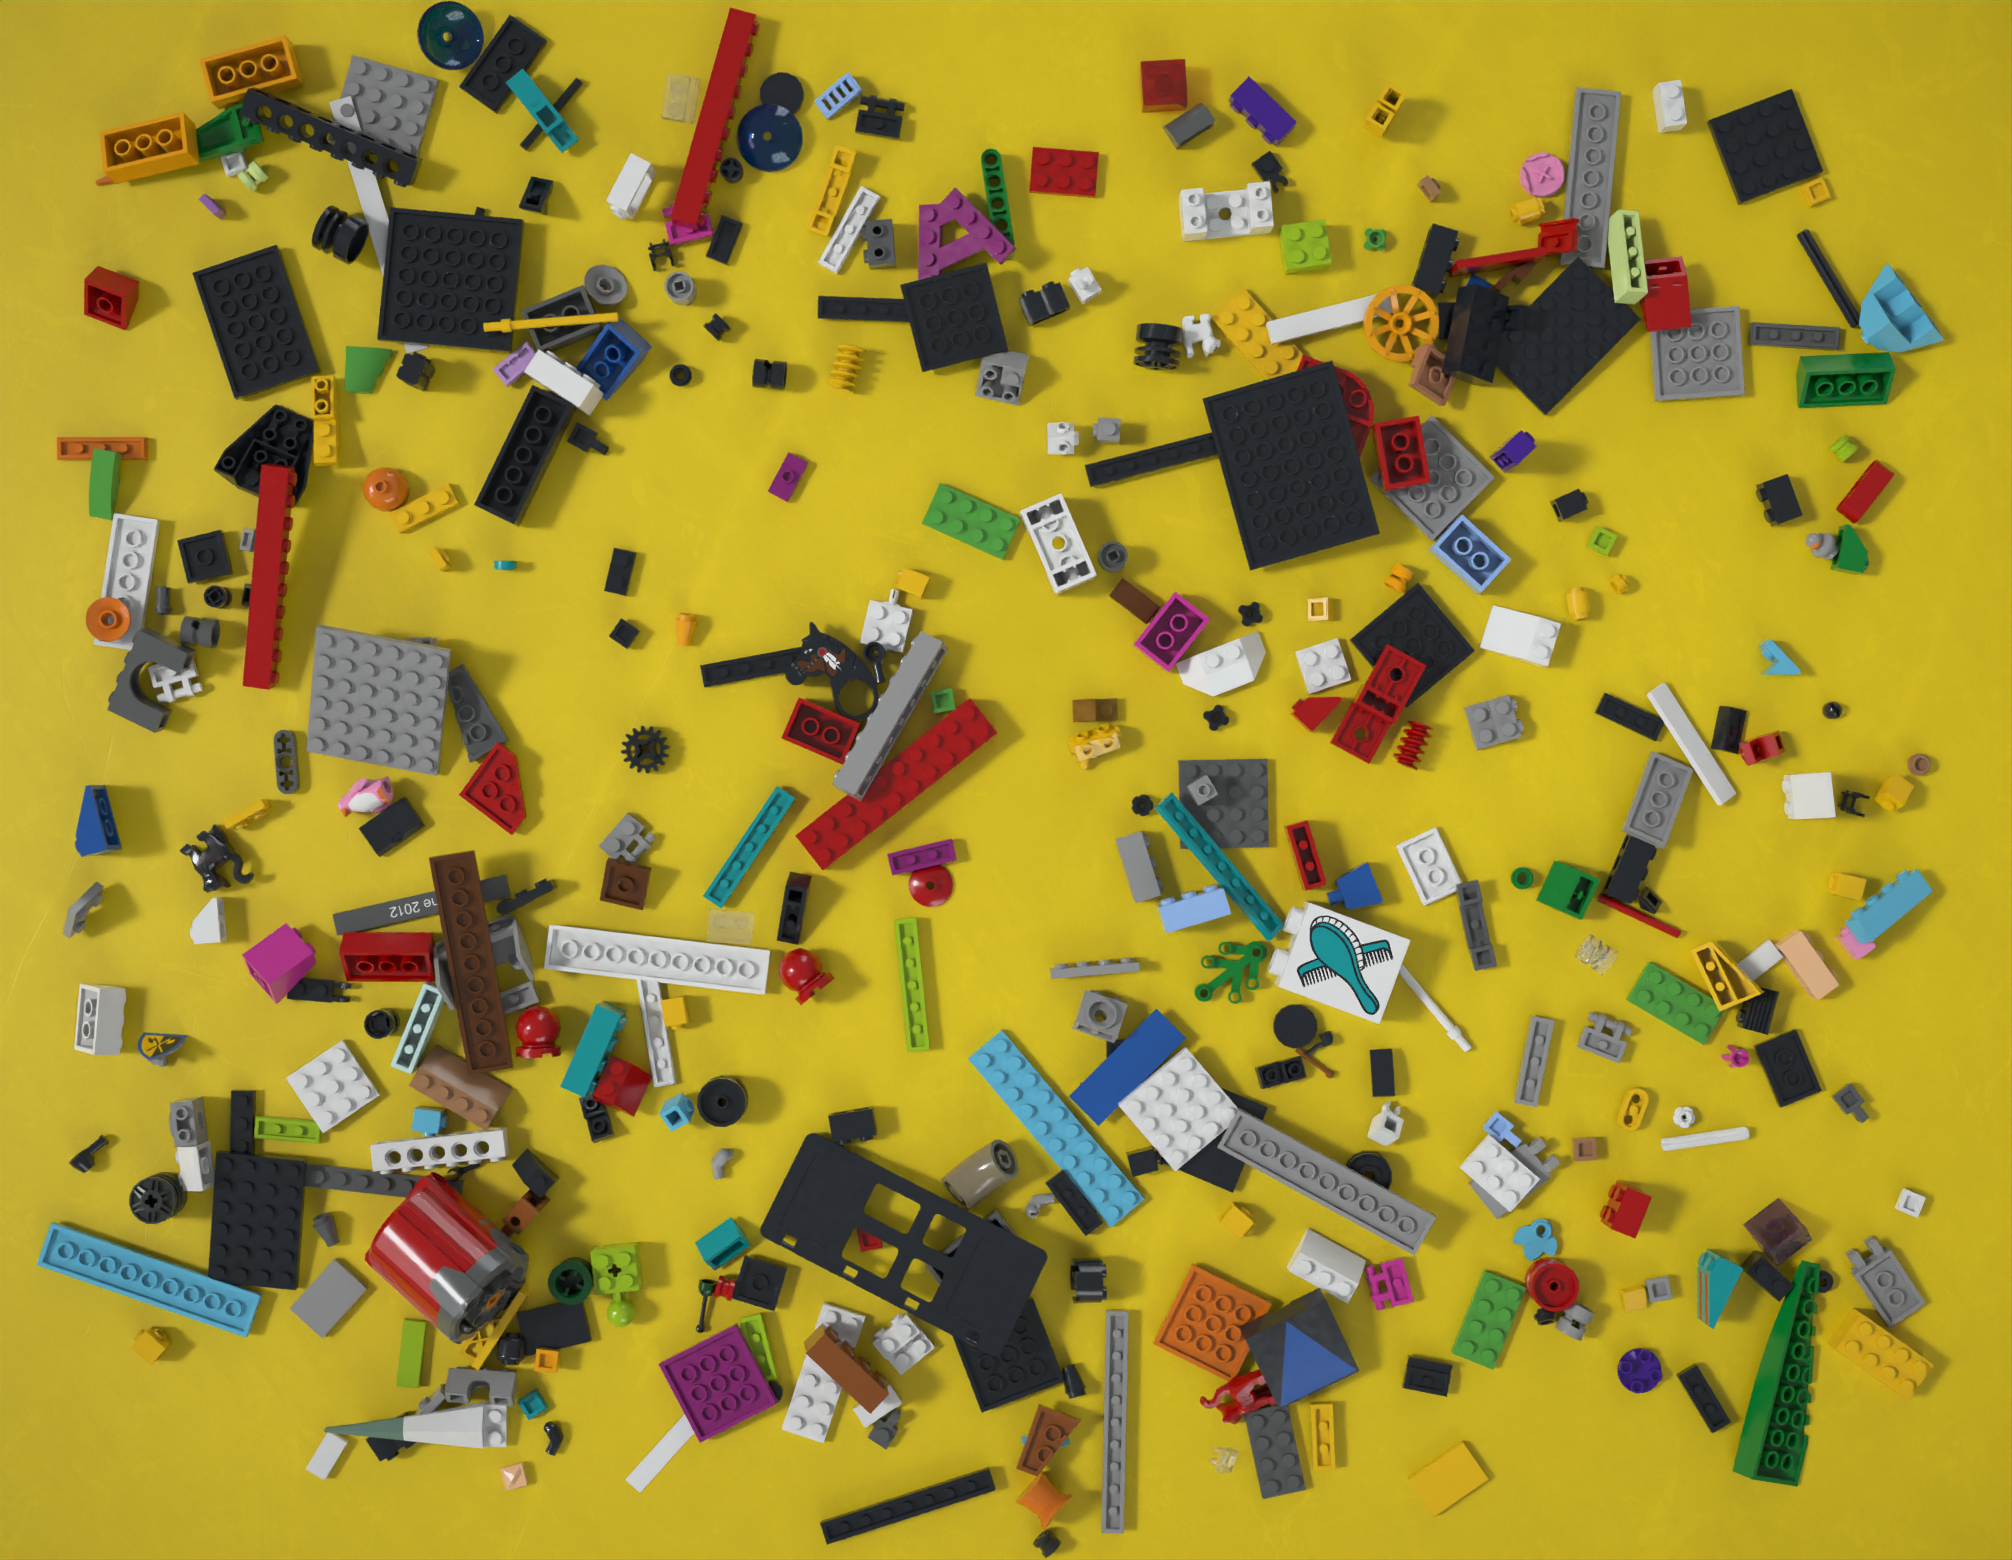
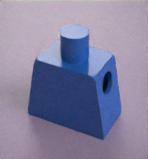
[1326,862,1383,910]

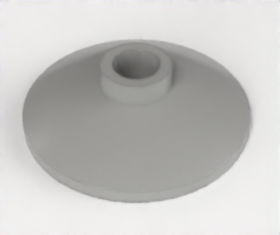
[584,265,627,305]

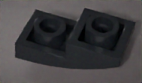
[1370,1049,1395,1097]
[1255,1056,1307,1089]
[579,1094,615,1143]

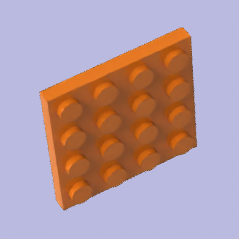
[1153,1263,1272,1381]

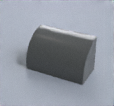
[1162,103,1215,150]

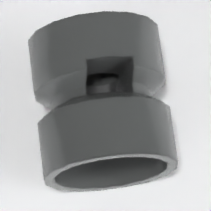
[1098,542,1128,573]
[180,616,220,648]

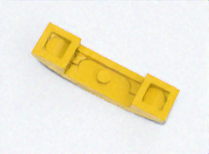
[807,145,857,237]

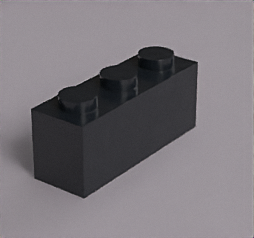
[1411,223,1460,299]
[1602,833,1657,904]

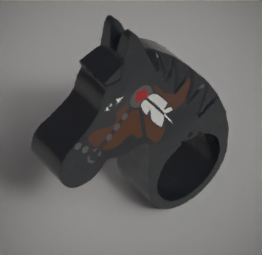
[785,622,879,720]

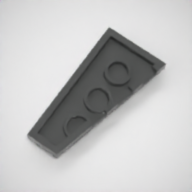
[448,664,509,763]

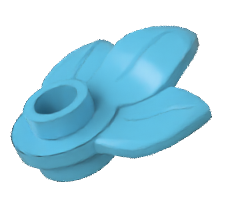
[1513,1219,1557,1261]

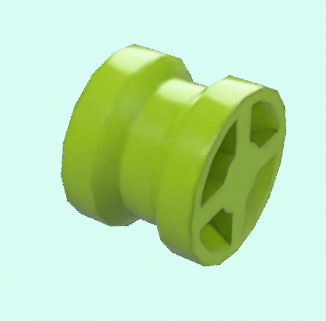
[1829,434,1858,462]

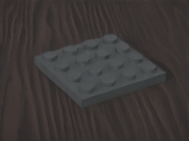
[1178,759,1269,849]

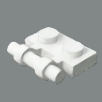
[148,657,203,703]

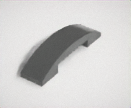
[1456,880,1497,971]

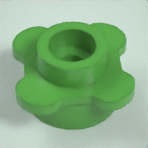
[1364,228,1387,251]

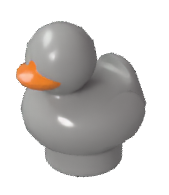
[1805,533,1839,560]

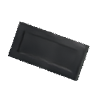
[706,215,743,265]

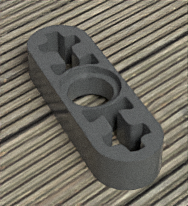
[274,730,300,794]

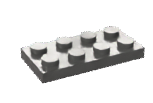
[1244,1404,1306,1499]

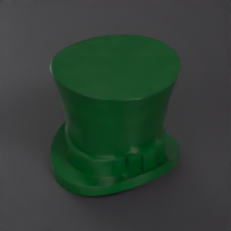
[548,1257,594,1305]

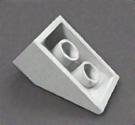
[1479,605,1561,667]
[1782,772,1836,819]

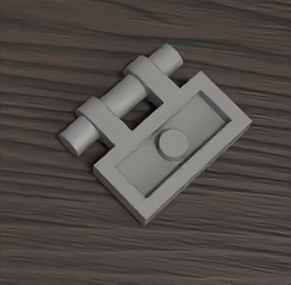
[599,813,656,864]
[1577,1012,1632,1063]

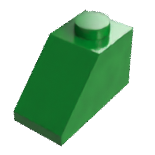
[1831,524,1869,575]

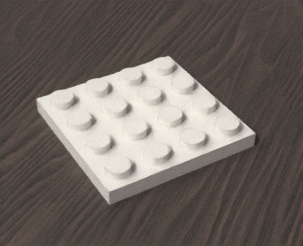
[1118,1047,1238,1171]

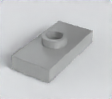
[413,1384,446,1415]

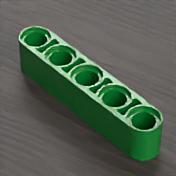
[981,149,1015,260]

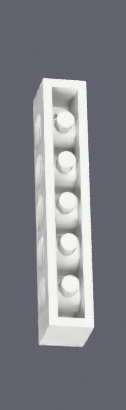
[370,1127,510,1174]

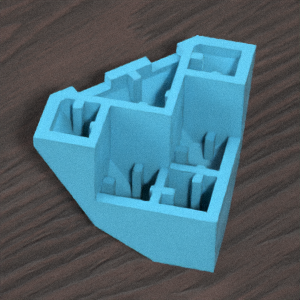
[1859,264,1944,352]

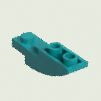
[506,69,579,154]

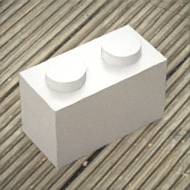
[1652,80,1687,133]

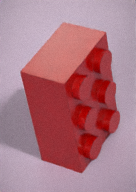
[1371,416,1431,492]
[781,698,862,765]

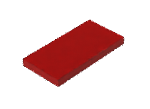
[1449,247,1546,278]

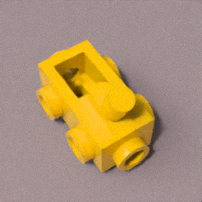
[1067,723,1122,770]

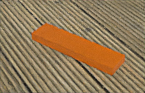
[57,437,148,460]

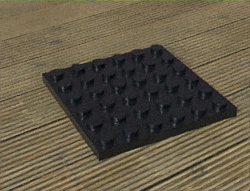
[377,207,524,353]

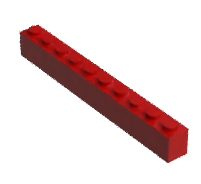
[670,8,760,231]
[243,463,297,690]

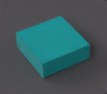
[517,1388,549,1420]

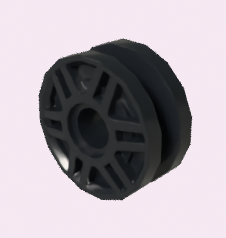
[1346,1151,1392,1189]

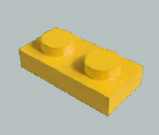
[222,799,271,830]

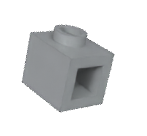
[1093,418,1121,444]

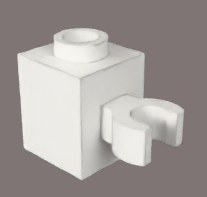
[1068,267,1101,305]
[1367,1101,1404,1146]

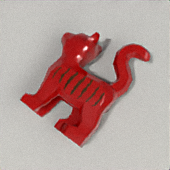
[1200,1369,1276,1425]

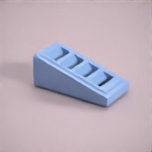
[814,72,862,120]

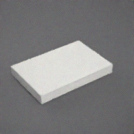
[1395,827,1462,906]

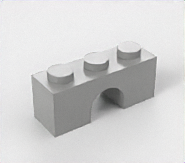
[444,1366,518,1406]

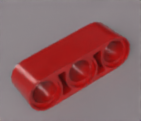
[1836,460,1894,524]

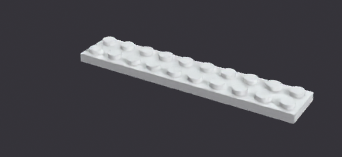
[544,924,771,995]

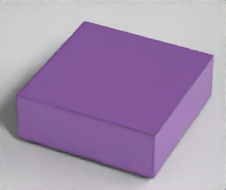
[199,194,226,220]

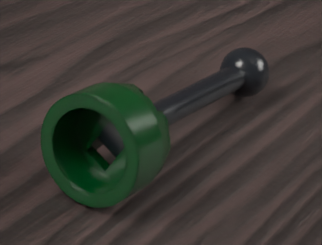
[696,1279,717,1333]

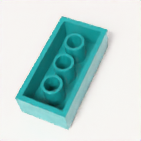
[560,1001,628,1098]

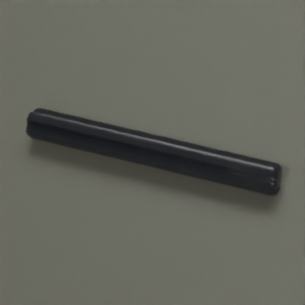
[1797,229,1860,328]

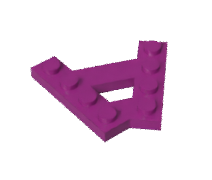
[918,188,1017,280]

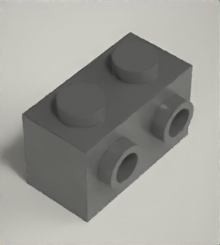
[862,219,896,270]

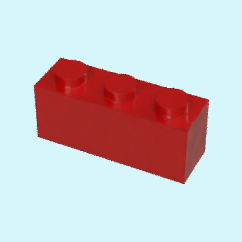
[1284,820,1327,891]

